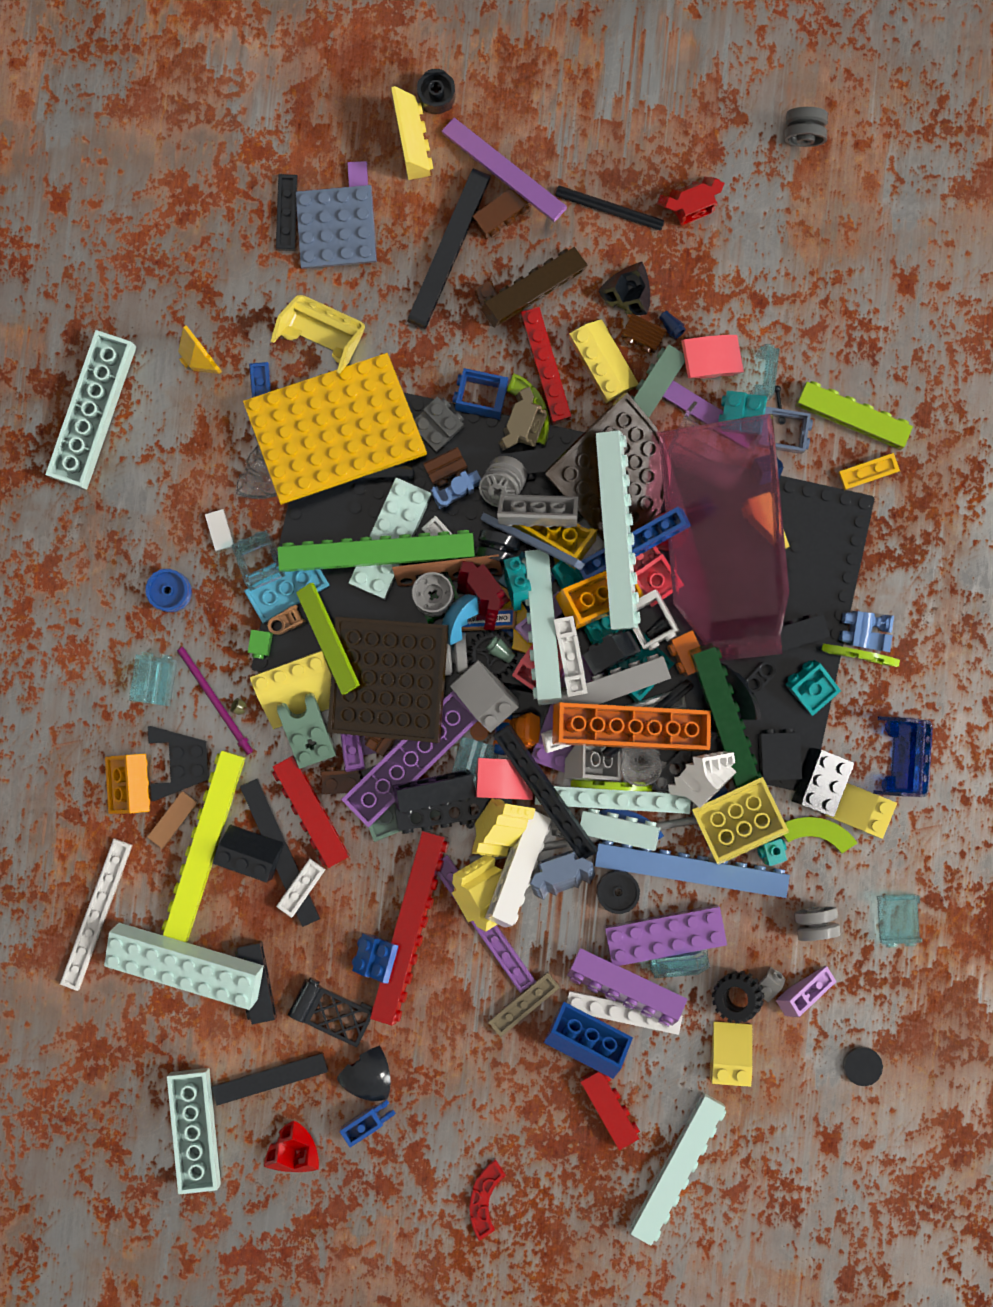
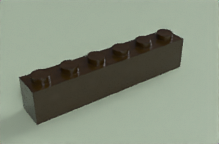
[481,247,588,328]

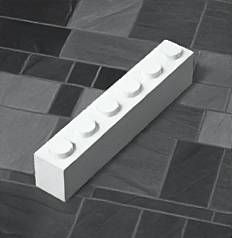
[485,811,551,928]

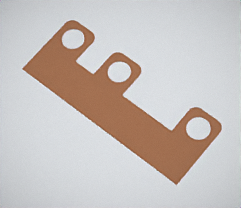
[392,555,502,586]

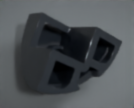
[598,262,650,315]
[337,1045,391,1101]

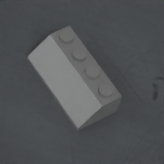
[497,494,578,528]

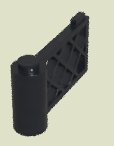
[288,977,372,1047]

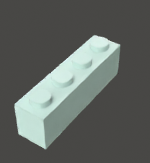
[580,808,661,851]

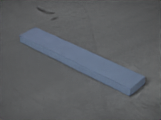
[481,512,584,570]

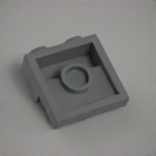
[414,397,464,453]

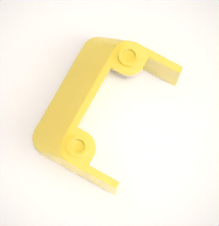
[271,295,365,373]

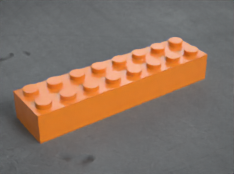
[552,702,711,752]

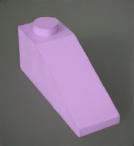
[776,966,836,1017]

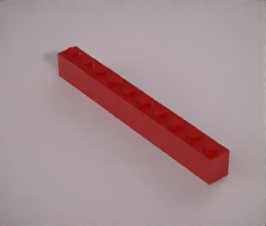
[370,831,449,1026]

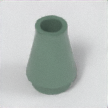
[486,636,515,663]

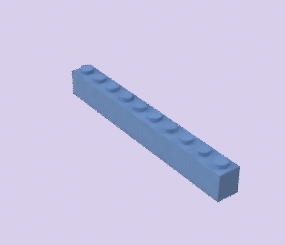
[594,840,790,898]

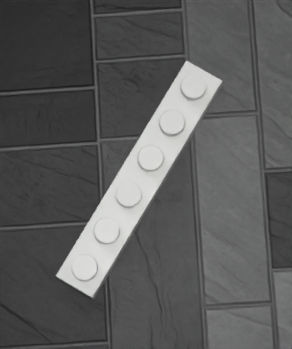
[566,990,683,1035]

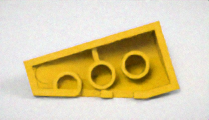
[178,325,222,374]

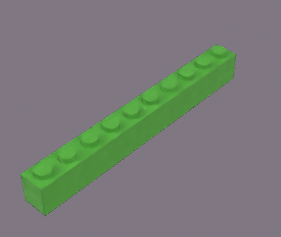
[277,530,475,572]

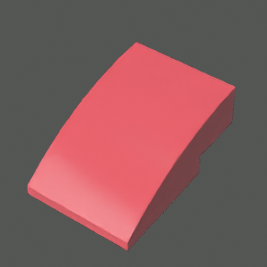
[681,335,744,378]
[633,546,683,607]
[475,758,533,800]

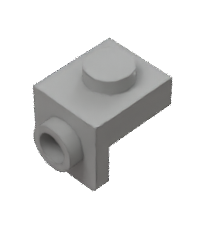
[758,967,786,1002]

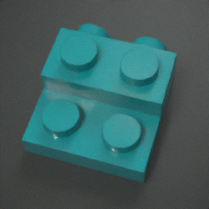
[718,391,767,435]
[504,556,531,611]
[785,660,841,716]

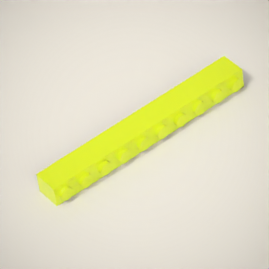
[162,750,246,942]

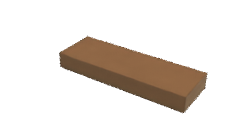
[147,791,198,849]

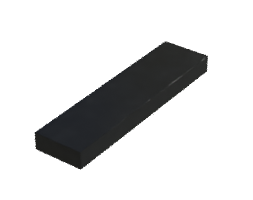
[276,174,298,251]

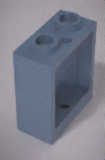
[757,407,813,454]

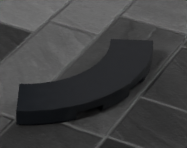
[721,663,761,720]

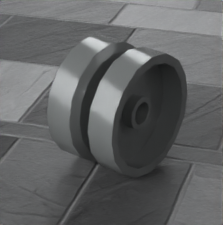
[785,107,828,147]

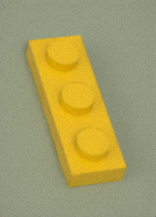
[838,453,900,490]

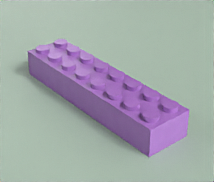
[341,691,478,828]

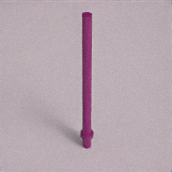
[177,647,253,755]

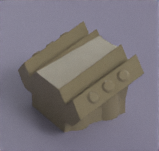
[498,387,547,451]

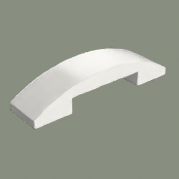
[554,616,588,697]

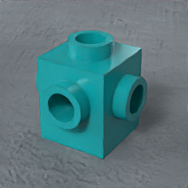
[757,837,787,866]

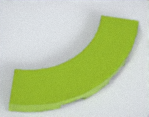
[506,373,549,446]
[822,643,900,667]
[570,779,652,792]
[783,817,857,854]

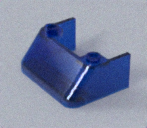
[873,716,933,797]

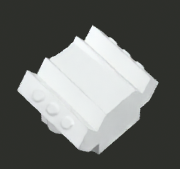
[668,751,736,808]

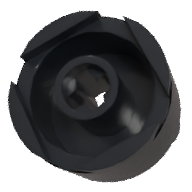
[417,69,456,114]

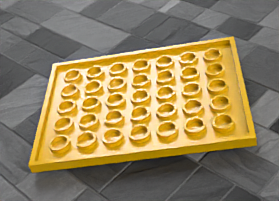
[243,353,427,504]

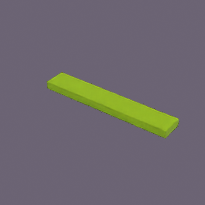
[296,583,360,694]

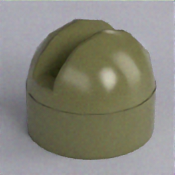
[230,698,247,715]

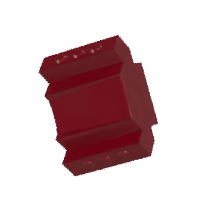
[457,561,510,631]

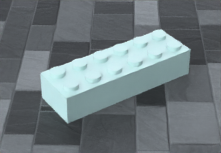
[349,478,432,600]
[167,1068,221,1194]

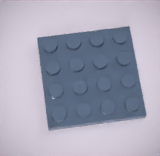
[296,185,377,269]

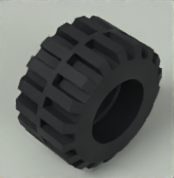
[712,971,765,1024]

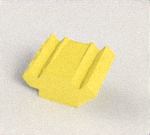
[472,798,535,857]
[452,855,519,932]

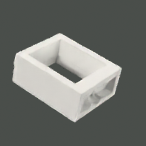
[633,589,680,651]

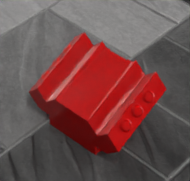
[656,176,725,226]

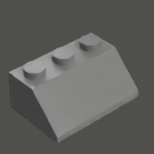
[564,745,620,781]

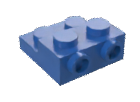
[352,933,398,983]

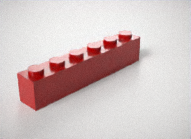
[521,307,571,425]
[272,755,350,868]

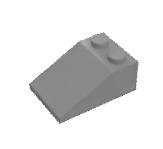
[450,660,519,733]

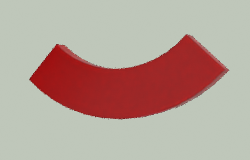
[469,1158,506,1241]

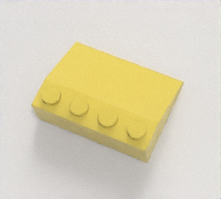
[391,86,433,180]
[250,650,332,729]
[692,777,789,865]

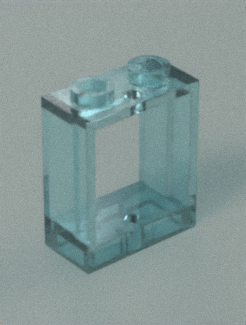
[231,530,286,591]

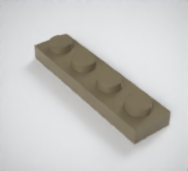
[488,972,560,1037]

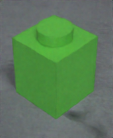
[248,630,273,659]

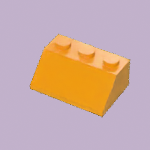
[105,754,150,814]

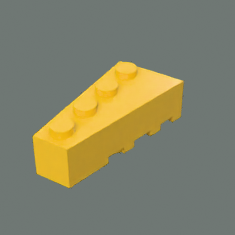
[512,524,597,569]

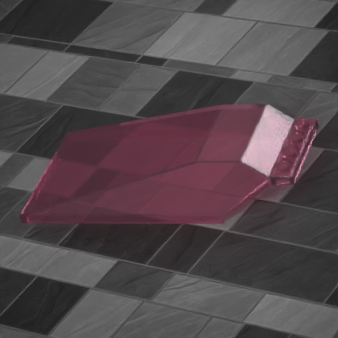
[659,414,789,661]

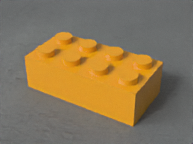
[555,571,644,629]

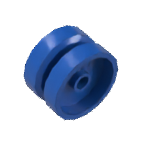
[145,569,192,613]

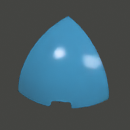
[442,594,479,645]

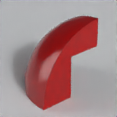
[264,1121,319,1172]

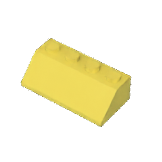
[569,319,638,404]

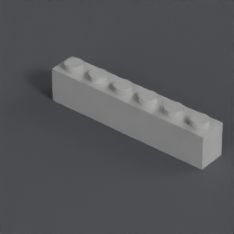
[561,654,671,704]

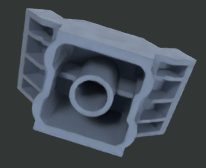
[530,850,595,900]

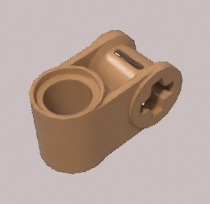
[268,605,306,635]

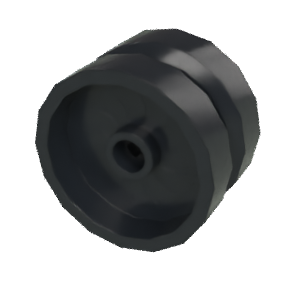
[475,530,521,566]
[596,870,640,914]

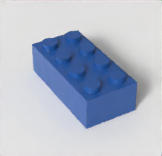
[544,1002,633,1079]

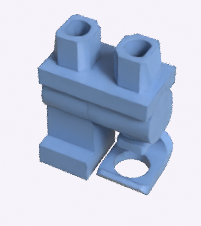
[430,470,481,509]
[839,611,894,652]

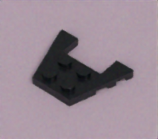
[148,726,209,801]

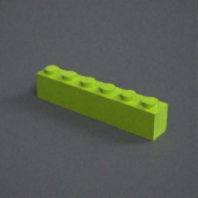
[795,381,913,450]

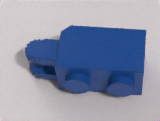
[339,1099,396,1148]

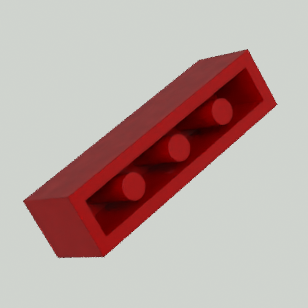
[580,1070,640,1151]

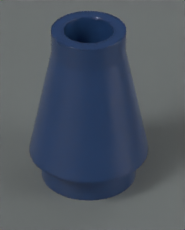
[659,311,686,339]

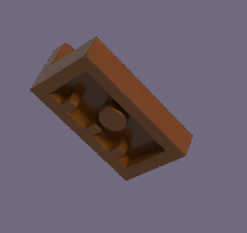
[320,766,361,794]

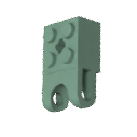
[277,693,336,769]

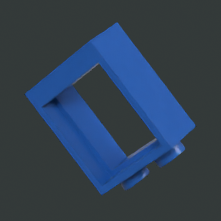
[452,368,509,420]

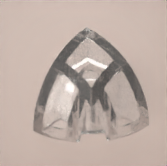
[236,445,277,499]

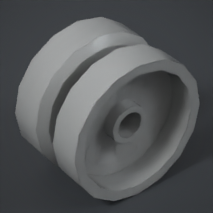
[445,632,468,676]
[794,906,841,941]

